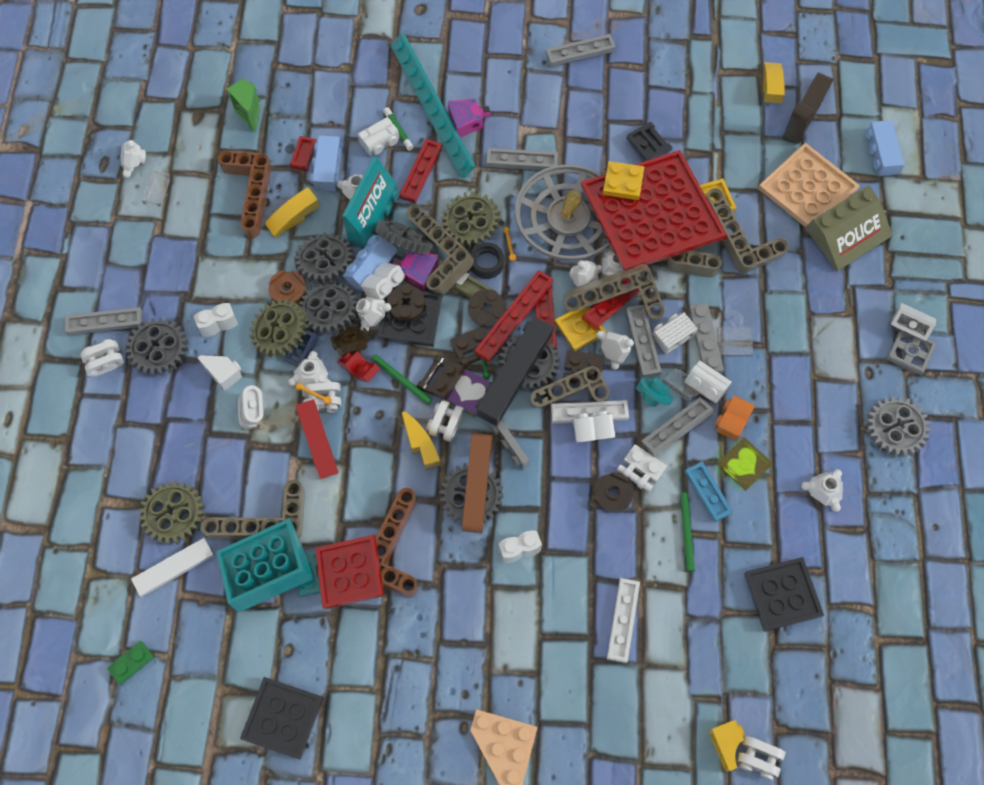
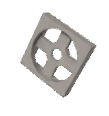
[886,329,937,376]

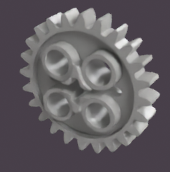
[865,396,931,458]

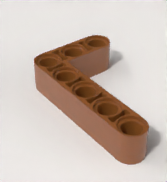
[218,151,272,238]
[462,433,493,534]
[376,488,418,598]

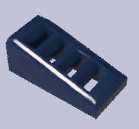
[284,329,319,367]

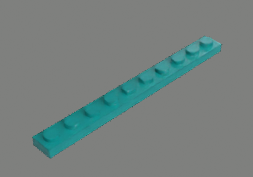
[391,34,476,178]

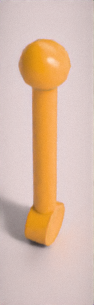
[503,227,516,262]
[295,383,332,405]

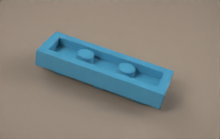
[685,461,733,522]

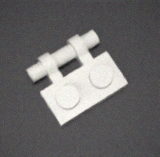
[616,445,667,492]

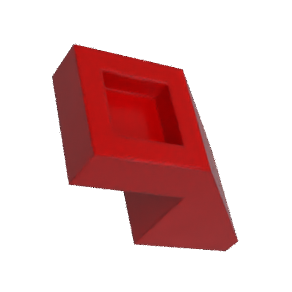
[337,351,380,383]

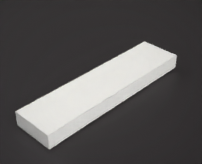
[551,400,629,424]
[131,538,214,598]
[606,578,640,664]

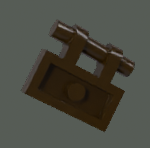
[563,350,604,384]

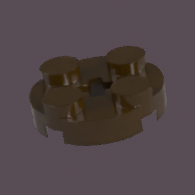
[387,283,425,321]
[468,289,505,327]
[331,326,369,355]
[594,472,634,513]

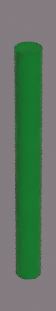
[371,354,433,405]
[680,492,695,572]

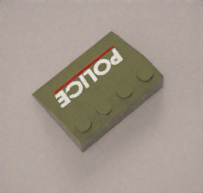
[805,185,893,271]

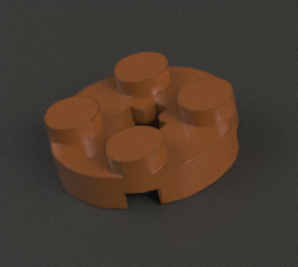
[269,270,306,304]

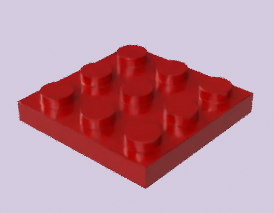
[315,535,384,609]

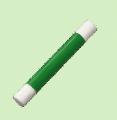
[383,107,414,151]

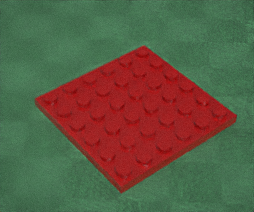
[581,150,727,271]

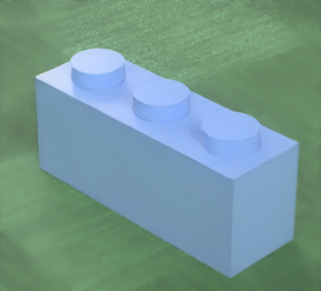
[866,120,904,176]
[310,136,342,192]
[343,235,398,291]

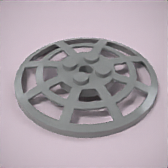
[515,164,611,261]

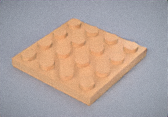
[758,143,860,227]

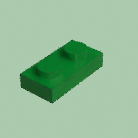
[107,640,155,685]

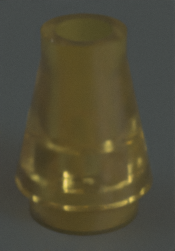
[560,190,582,219]

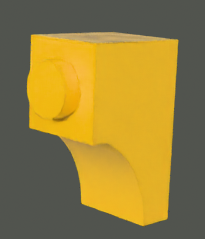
[708,720,745,773]

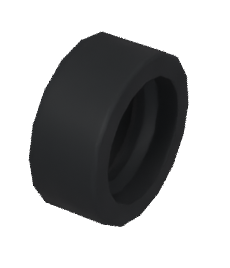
[470,242,504,279]

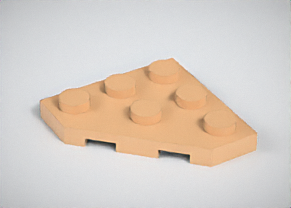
[470,709,537,785]

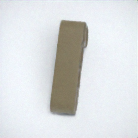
[530,366,609,408]

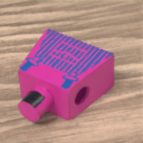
[448,99,491,138]
[393,251,440,292]

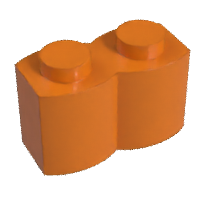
[715,395,755,442]

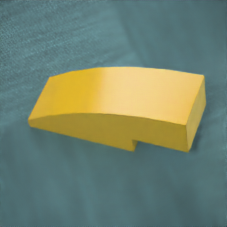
[763,62,784,104]
[265,187,319,238]
[402,411,440,470]

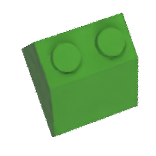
[227,78,261,132]

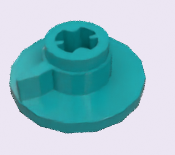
[635,378,673,407]

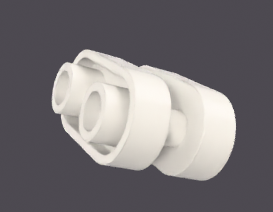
[80,339,124,377]
[302,382,342,413]
[238,385,263,429]
[427,400,465,442]
[737,736,786,780]

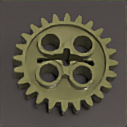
[442,191,501,248]
[249,299,308,358]
[139,480,205,545]

